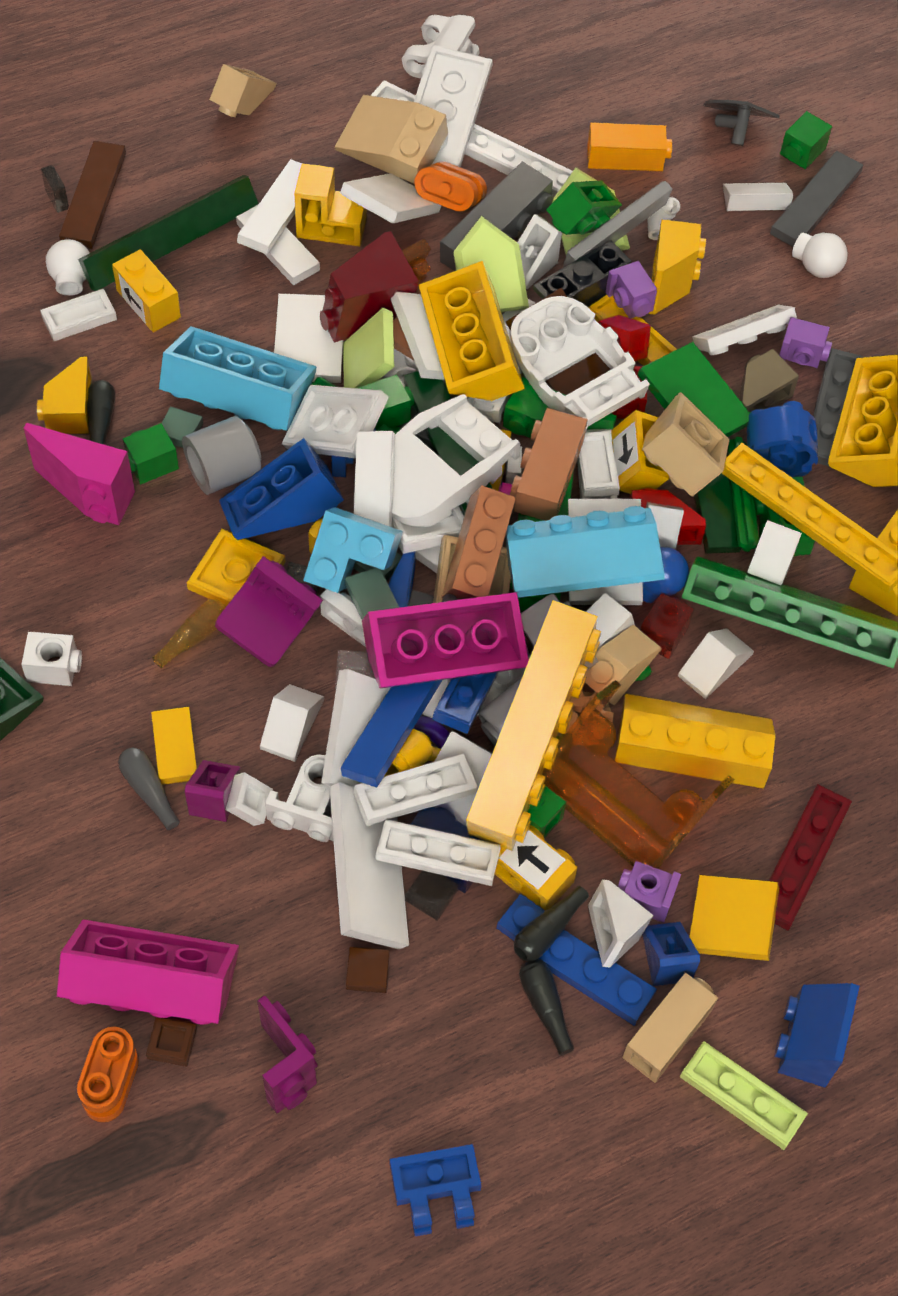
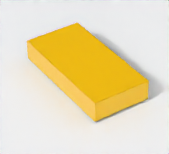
[151,707,197,785]

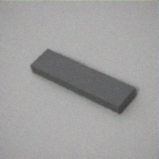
[770,151,863,247]
[813,348,863,466]

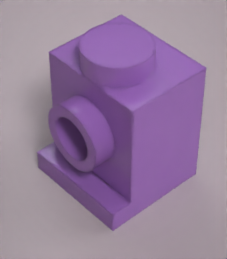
[606,261,657,319]
[779,317,832,368]
[618,861,681,923]

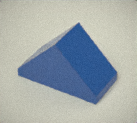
[642,922,700,986]

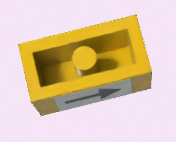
[112,249,181,333]
[611,410,670,494]
[495,825,578,911]

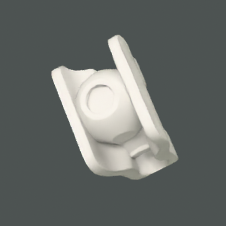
[402,15,480,78]

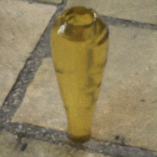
[152,599,226,668]

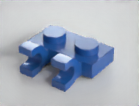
[390,1144,481,1237]

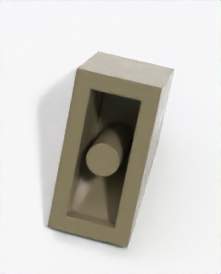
[739,349,799,412]

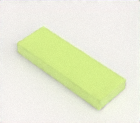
[680,1041,808,1150]

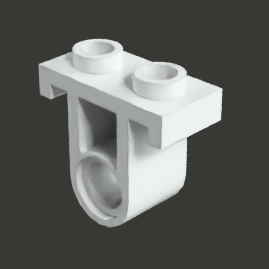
[265,754,334,842]

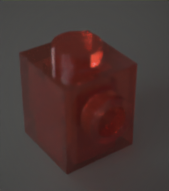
[640,592,694,659]

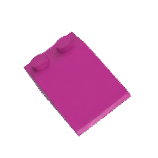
[24,423,135,525]

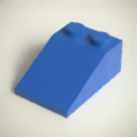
[219,438,344,540]

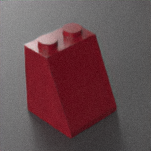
[320,231,419,343]

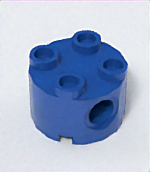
[747,401,818,477]

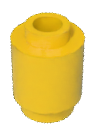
[384,729,433,777]

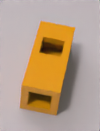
[587,123,672,171]

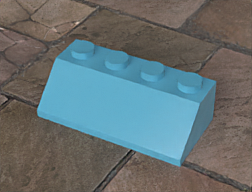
[159,326,317,431]
[505,506,665,598]

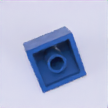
[774,983,860,1087]

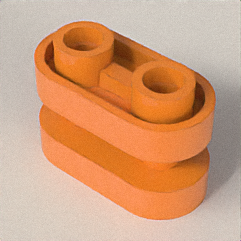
[414,162,487,211]
[77,1027,139,1122]

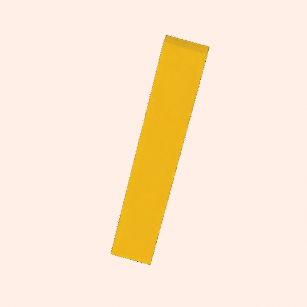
[722,443,898,593]

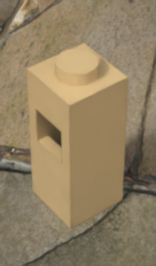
[622,972,718,1083]

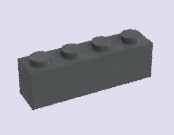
[440,161,553,271]

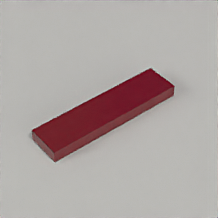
[769,784,852,931]

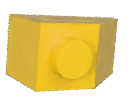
[37,357,92,434]

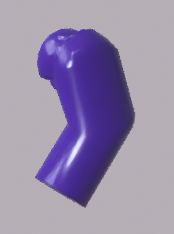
[413,715,450,749]

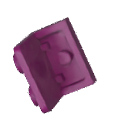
[215,556,323,667]
[257,995,318,1114]

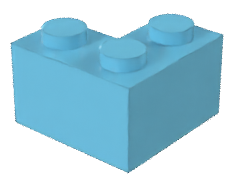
[303,507,403,593]

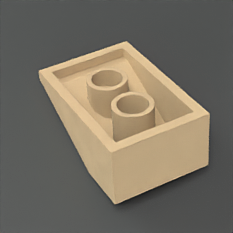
[335,95,448,184]

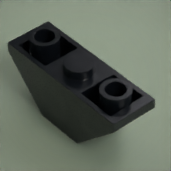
[533,241,632,307]

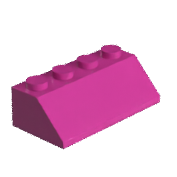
[362,592,529,688]
[57,919,239,1025]

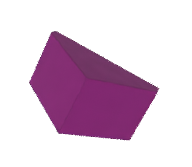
[185,760,240,822]

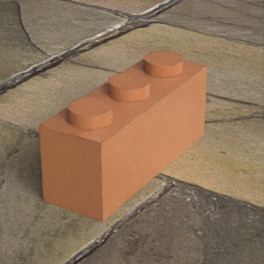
[510,408,588,521]
[441,485,516,600]

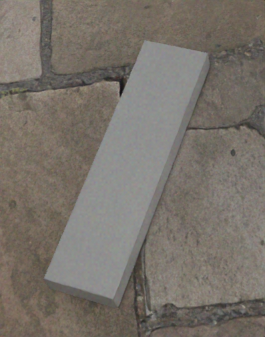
[563,181,673,268]

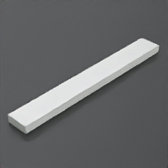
[371,80,573,197]

